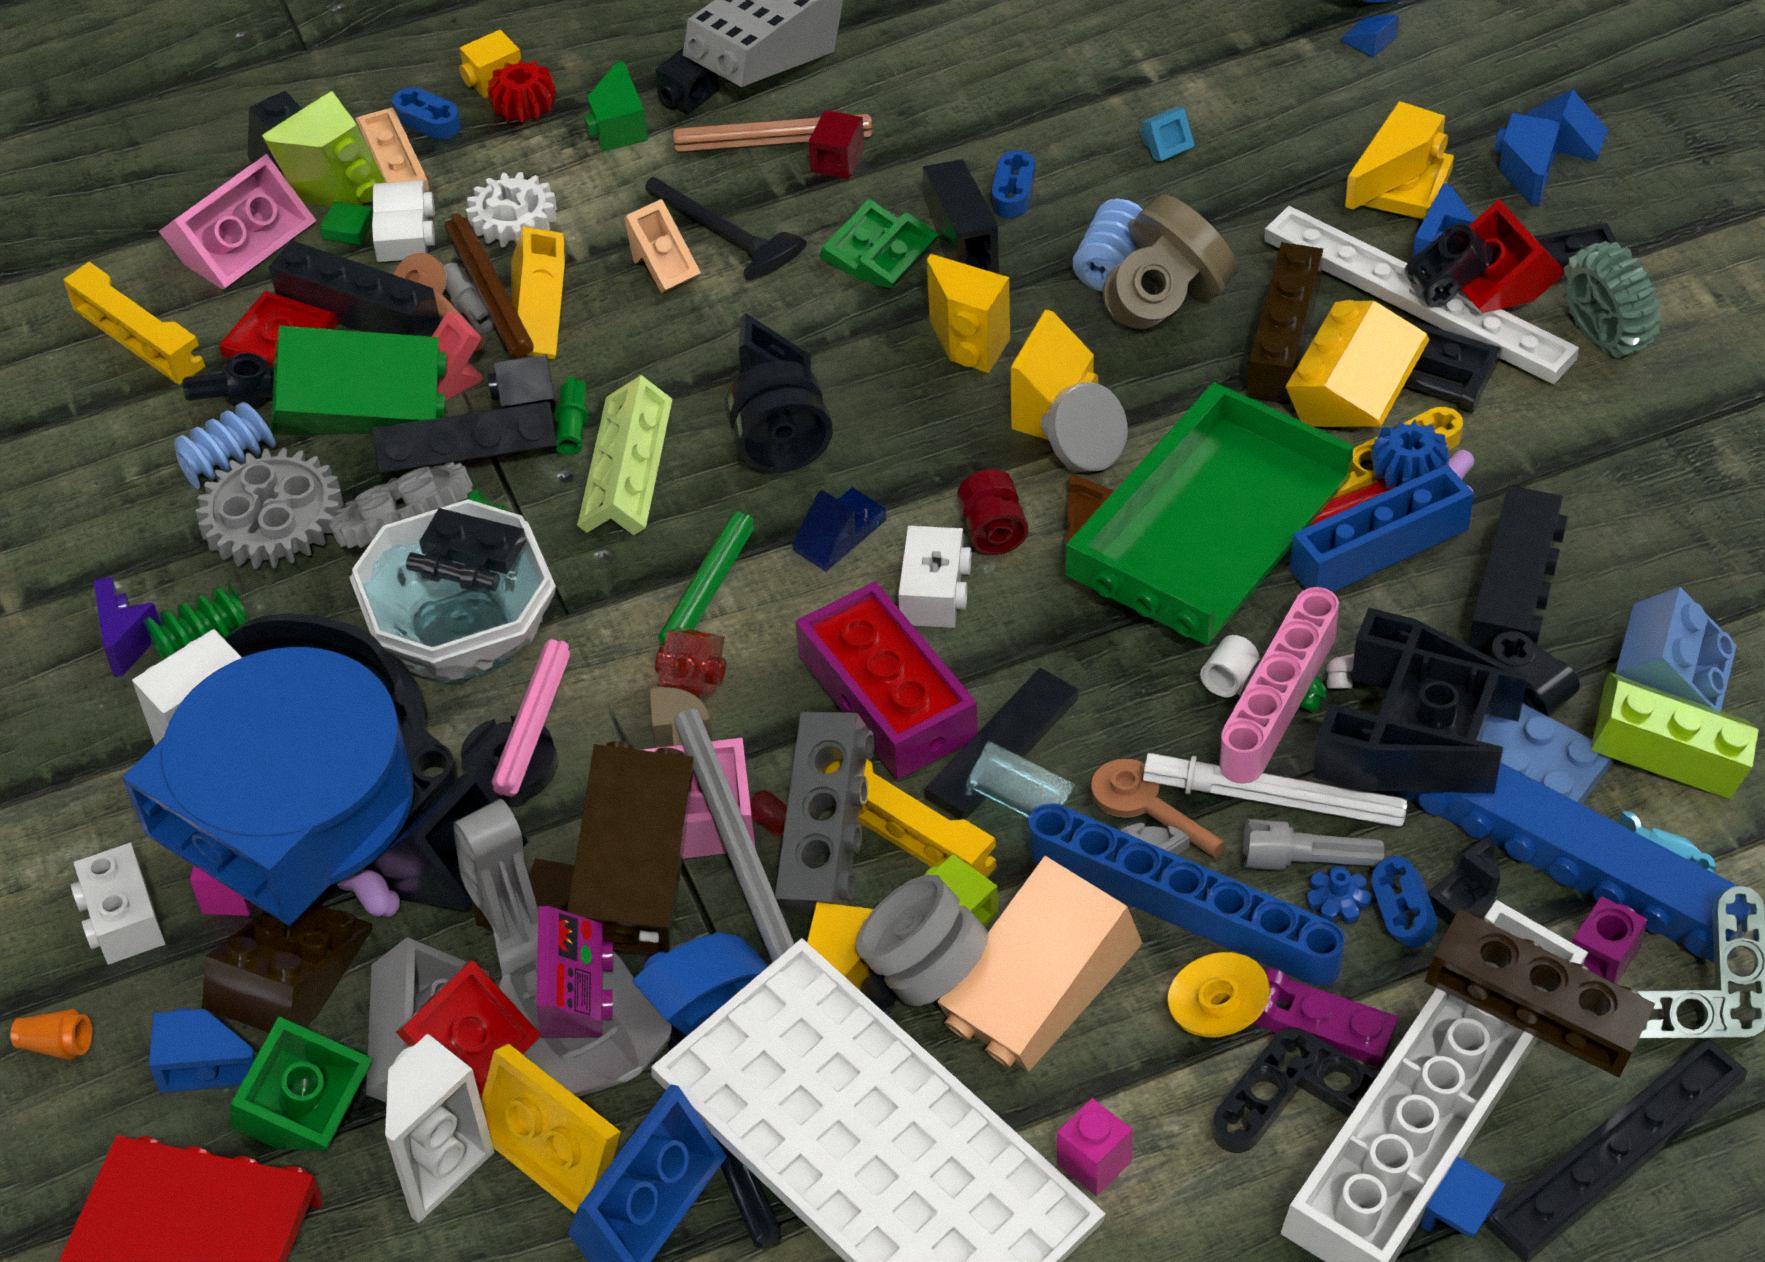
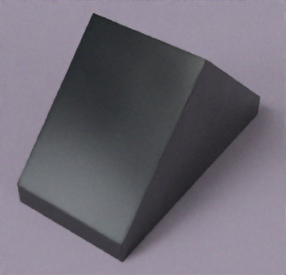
[739,313,811,373]

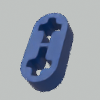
[392,87,461,139]
[992,150,1035,218]
[1371,856,1437,948]

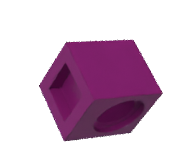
[1572,896,1648,985]

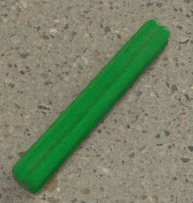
[658,511,754,653]

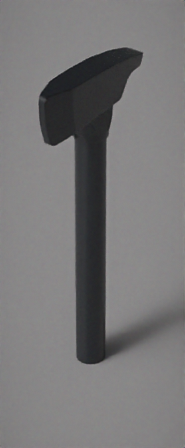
[645,177,807,280]

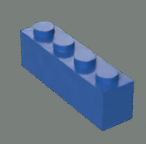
[1290,464,1474,592]

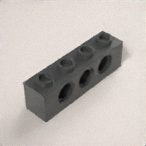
[775,712,874,915]

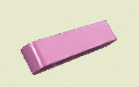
[1220,587,1339,784]

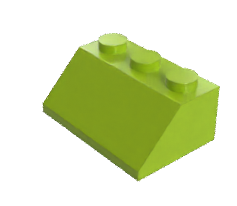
[262,91,386,207]
[1590,672,1759,799]

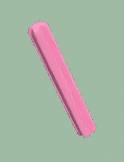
[492,639,570,797]

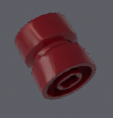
[957,469,1028,555]

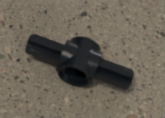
[182,352,274,410]

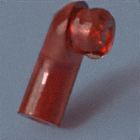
[750,790,787,836]

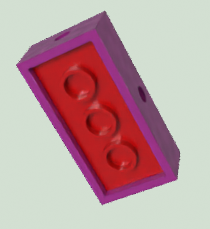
[795,581,978,780]

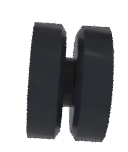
[725,360,833,473]

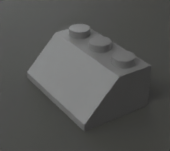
[366,937,489,1103]

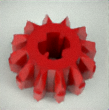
[487,59,556,124]

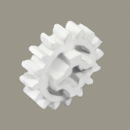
[466,172,557,247]

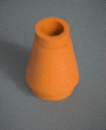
[11,1009,92,1060]

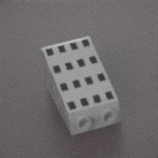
[683,0,843,87]

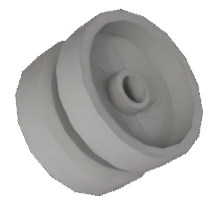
[856,874,988,1007]

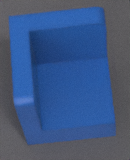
[1420,1157,1506,1238]

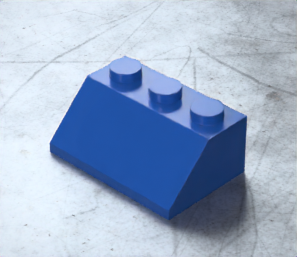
[568,1084,727,1262]

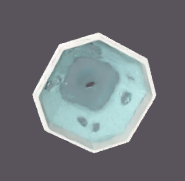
[349,499,556,683]

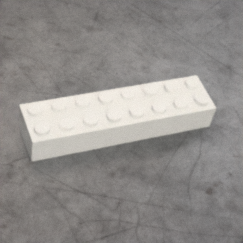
[1280,900,1588,1262]

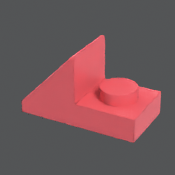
[432,311,483,400]

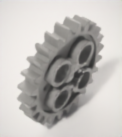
[196,448,344,569]
[329,462,473,548]

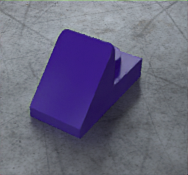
[93,577,161,677]

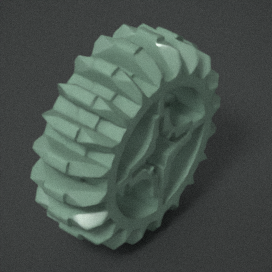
[1562,241,1662,359]

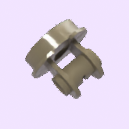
[1103,194,1239,330]

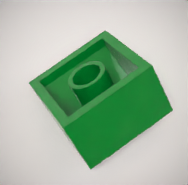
[229,1016,373,1151]

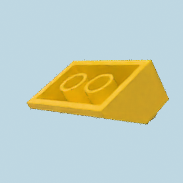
[1285,300,1429,427]

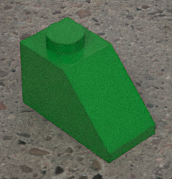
[584,61,648,152]

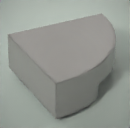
[1121,823,1190,855]

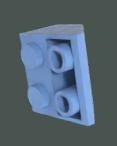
[1615,587,1737,711]

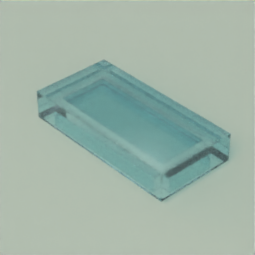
[965,741,1075,818]

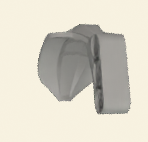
[454,799,671,1097]

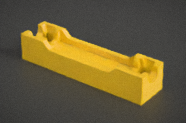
[63,262,205,385]
[825,759,996,878]

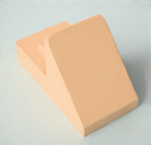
[624,199,701,294]

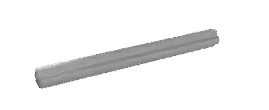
[674,708,794,963]

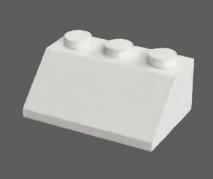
[385,1034,495,1223]

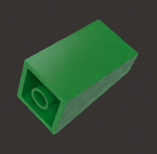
[271,326,446,435]

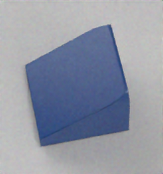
[1342,15,1399,57]

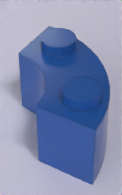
[632,932,768,1036]

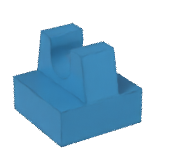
[1139,107,1195,161]

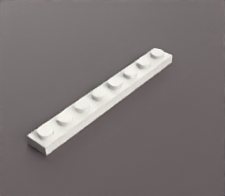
[1264,206,1579,384]

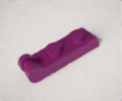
[1253,968,1399,1068]

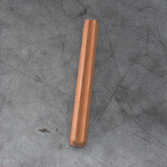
[673,114,872,152]

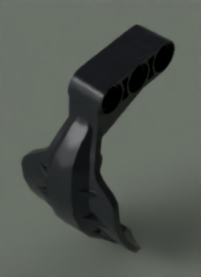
[223,613,457,871]

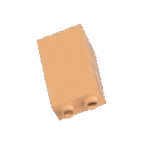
[937,856,1142,1072]

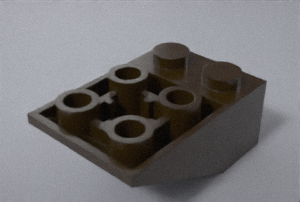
[202,903,373,1033]

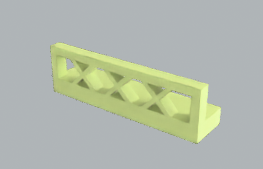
[577,375,672,535]

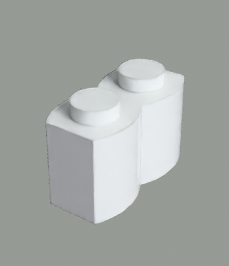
[372,180,435,262]

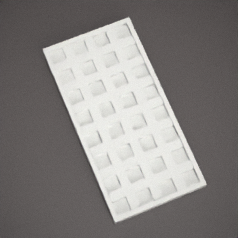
[651,938,1106,1262]

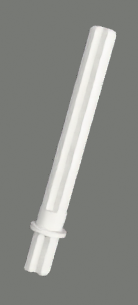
[1143,753,1407,827]

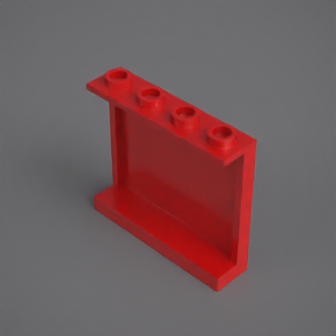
[59,1135,323,1262]

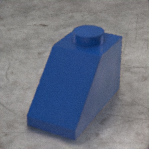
[1494,113,1561,206]
[149,1008,256,1093]

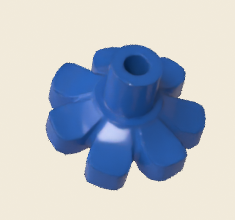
[1306,866,1371,924]

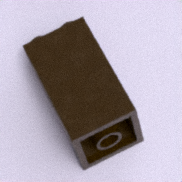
[567,741,694,957]

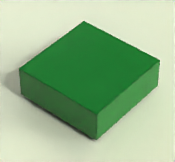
[320,201,373,245]

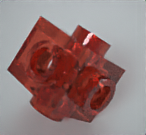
[655,627,726,699]

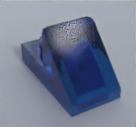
[792,487,886,572]

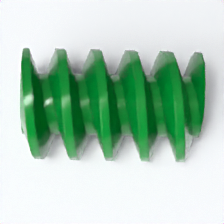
[143,582,248,661]

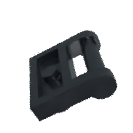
[1402,322,1501,412]

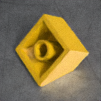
[927,254,1010,373]
[1011,309,1098,440]

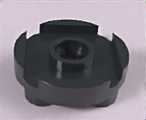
[461,716,558,808]

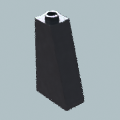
[923,159,999,274]

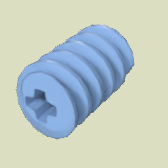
[1073,198,1143,291]
[174,402,276,489]

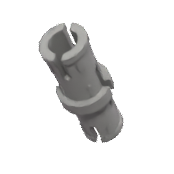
[444,263,495,333]

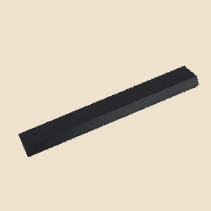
[1486,1038,1748,1262]

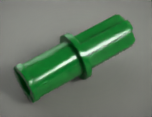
[554,376,589,455]

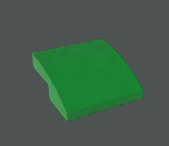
[819,198,939,288]

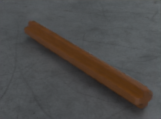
[445,213,534,359]

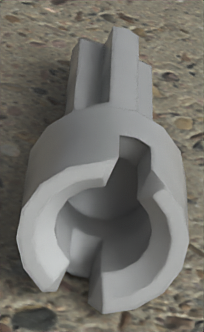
[1242,819,1384,871]

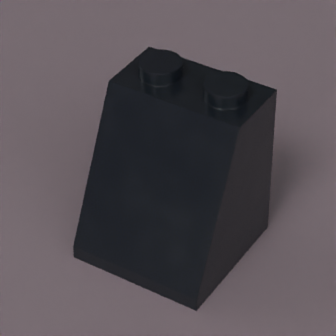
[371,767,529,910]

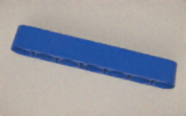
[1028,803,1345,986]

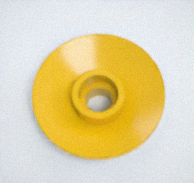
[1168,952,1270,1037]

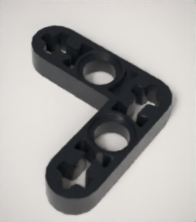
[1213,1028,1378,1153]

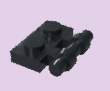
[406,508,526,592]

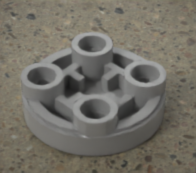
[1041,382,1128,473]

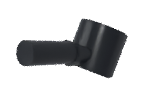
[862,973,896,1012]

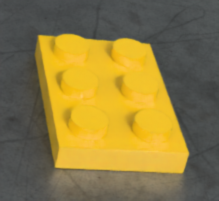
[481,1044,621,1214]

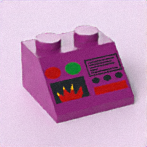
[536,906,613,1038]

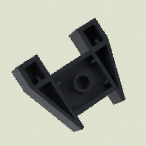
[1312,608,1527,793]

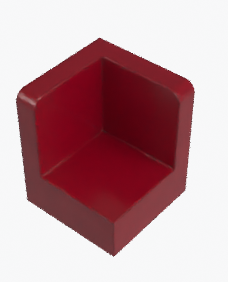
[808,110,864,179]

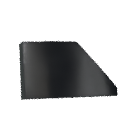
[1428,834,1500,925]

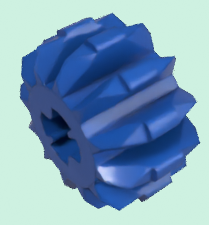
[1371,419,1450,489]

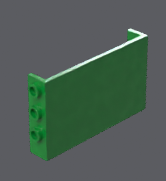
[1066,382,1354,646]

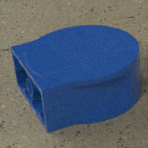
[122,647,414,926]

